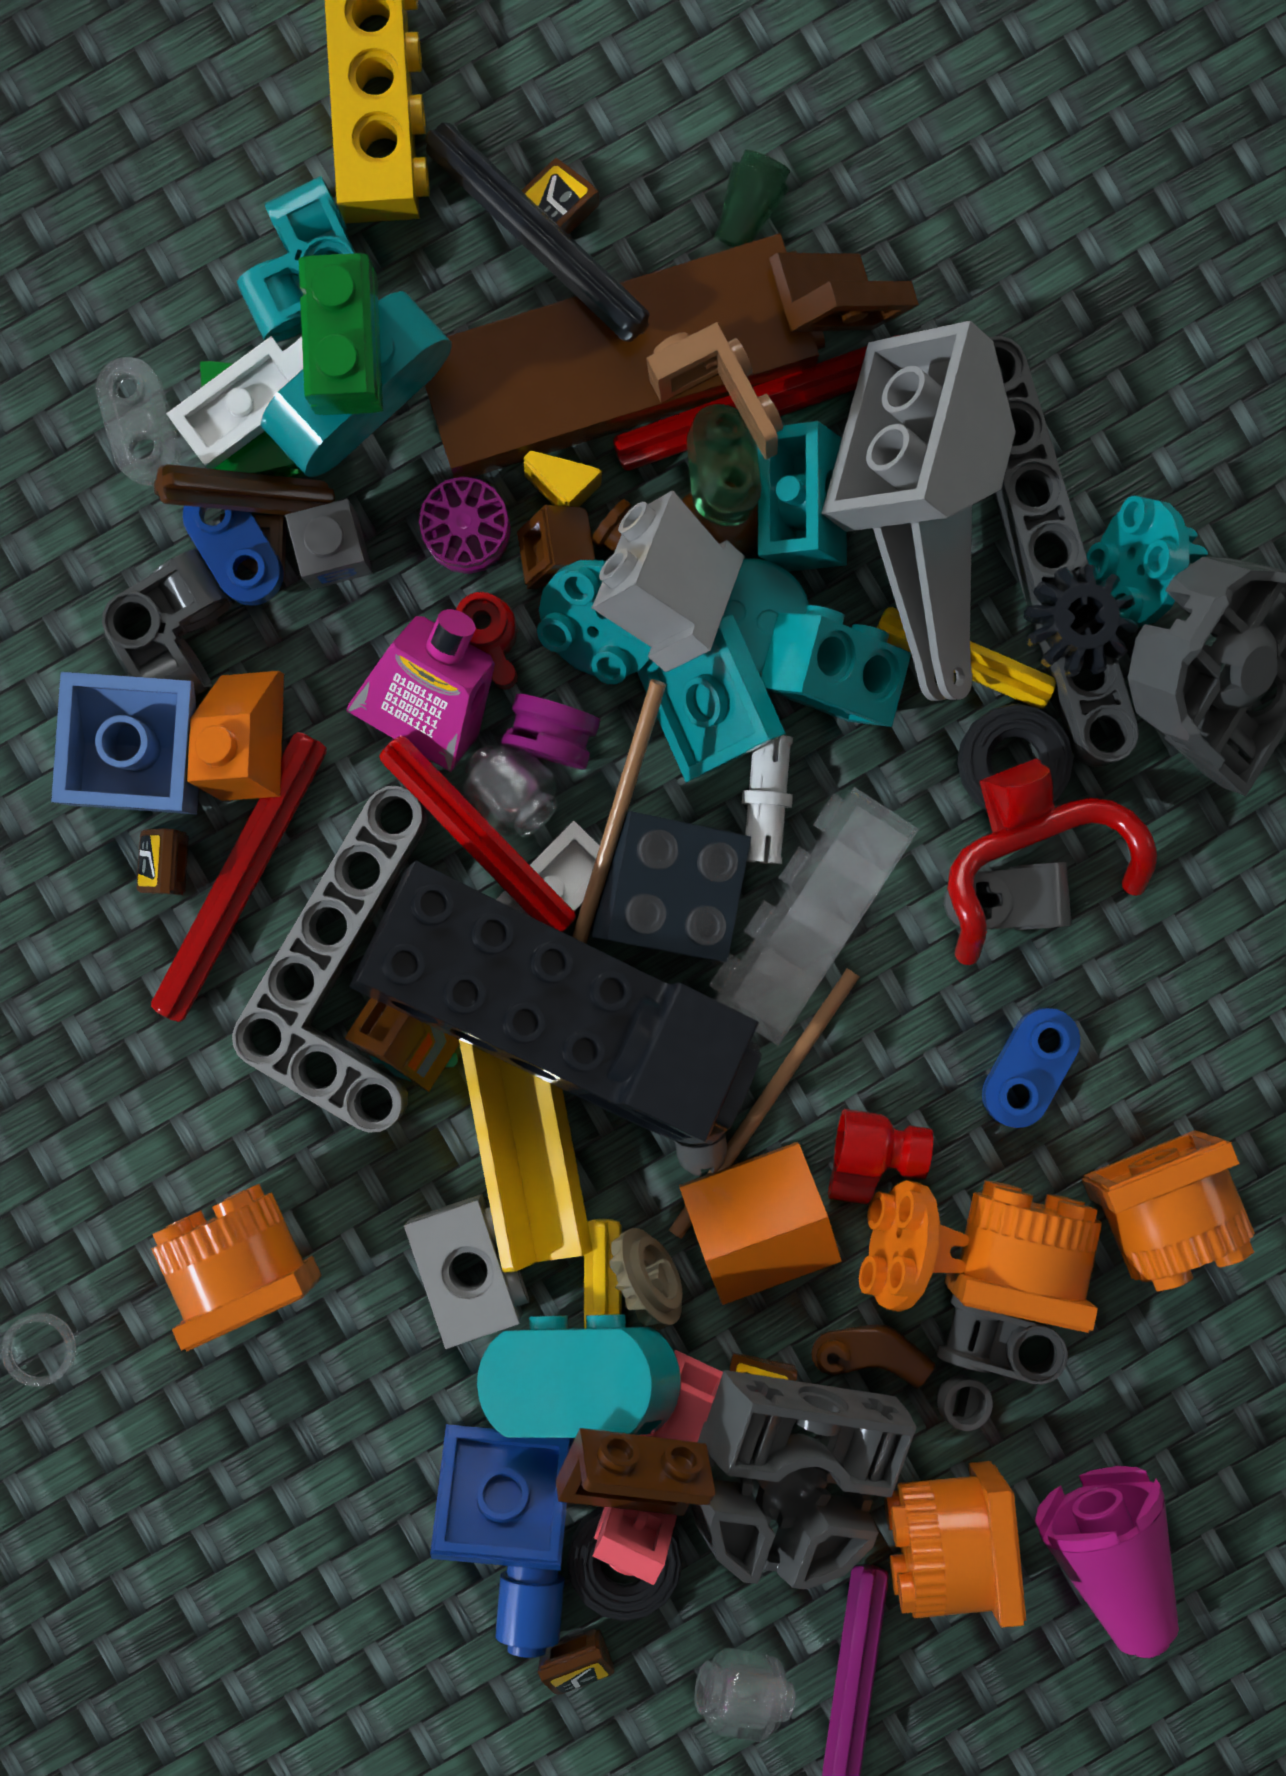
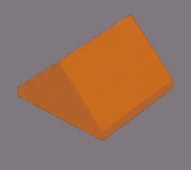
[679,1142,842,1305]

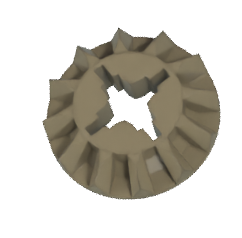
[610,1228,683,1331]

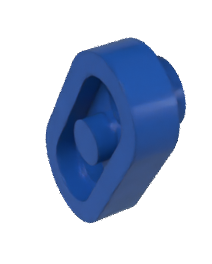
[183,506,284,606]
[982,1008,1080,1128]

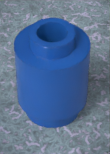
[495,1566,564,1658]

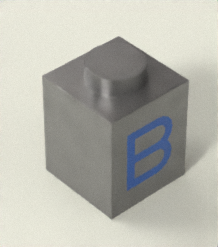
[285,499,373,590]

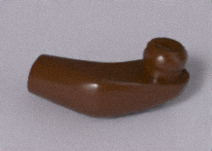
[811,1324,935,1389]

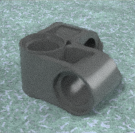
[102,549,233,696]

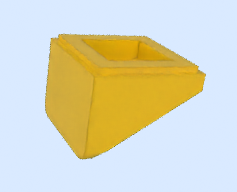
[524,451,602,507]

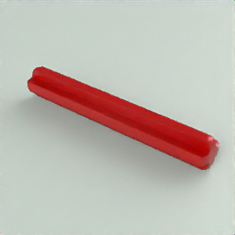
[379,735,576,932]

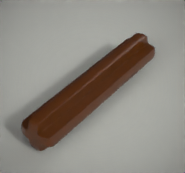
[154,464,335,515]

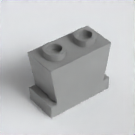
[592,490,745,672]

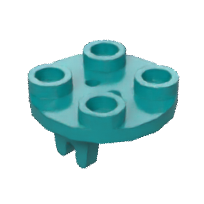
[1086,495,1208,628]
[537,560,651,684]

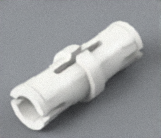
[742,735,793,864]

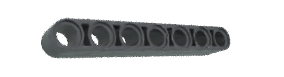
[989,336,1139,767]

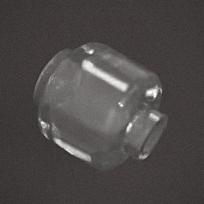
[462,744,558,837]
[694,1647,795,1742]

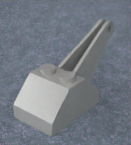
[822,321,1016,701]

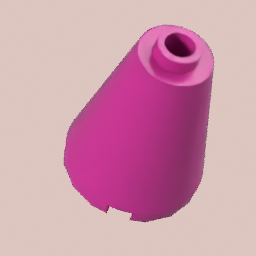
[1035,1466,1179,1658]

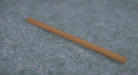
[572,679,666,944]
[669,969,860,1239]

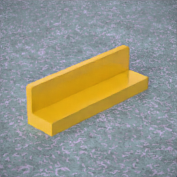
[459,1040,593,1273]

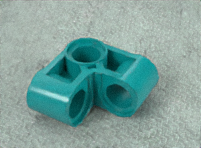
[237,176,356,343]

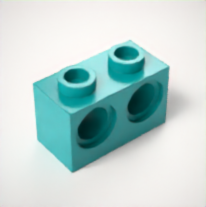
[761,605,911,727]

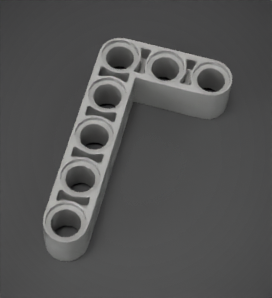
[232,786,428,1133]

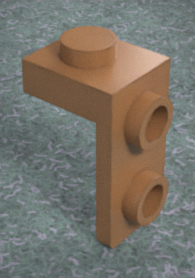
[646,322,783,460]

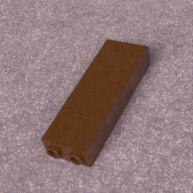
[425,233,825,478]

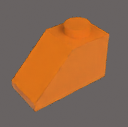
[187,671,284,801]

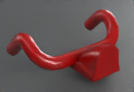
[947,758,1157,965]

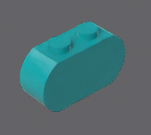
[261,291,452,477]
[477,1314,681,1438]

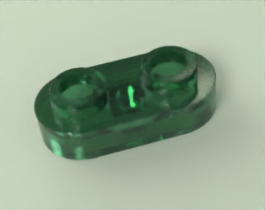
[687,404,761,526]

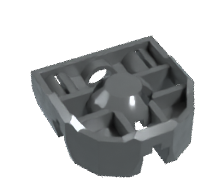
[1128,557,1286,796]
[691,1370,917,1590]

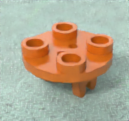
[859,1180,969,1312]

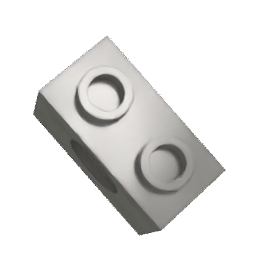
[404,1194,529,1349]

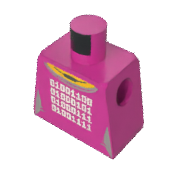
[346,609,495,772]

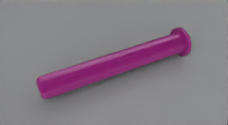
[822,1564,889,1776]

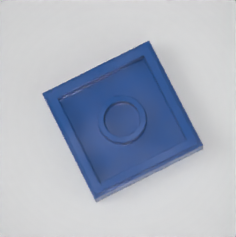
[430,1424,573,1571]

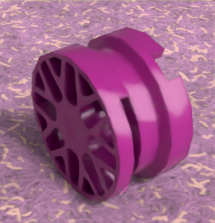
[419,476,511,574]
[501,694,601,770]

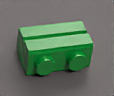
[298,253,383,415]

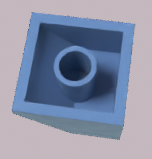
[51,672,199,814]

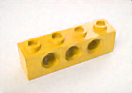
[325,0,430,223]

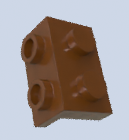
[556,1428,715,1516]

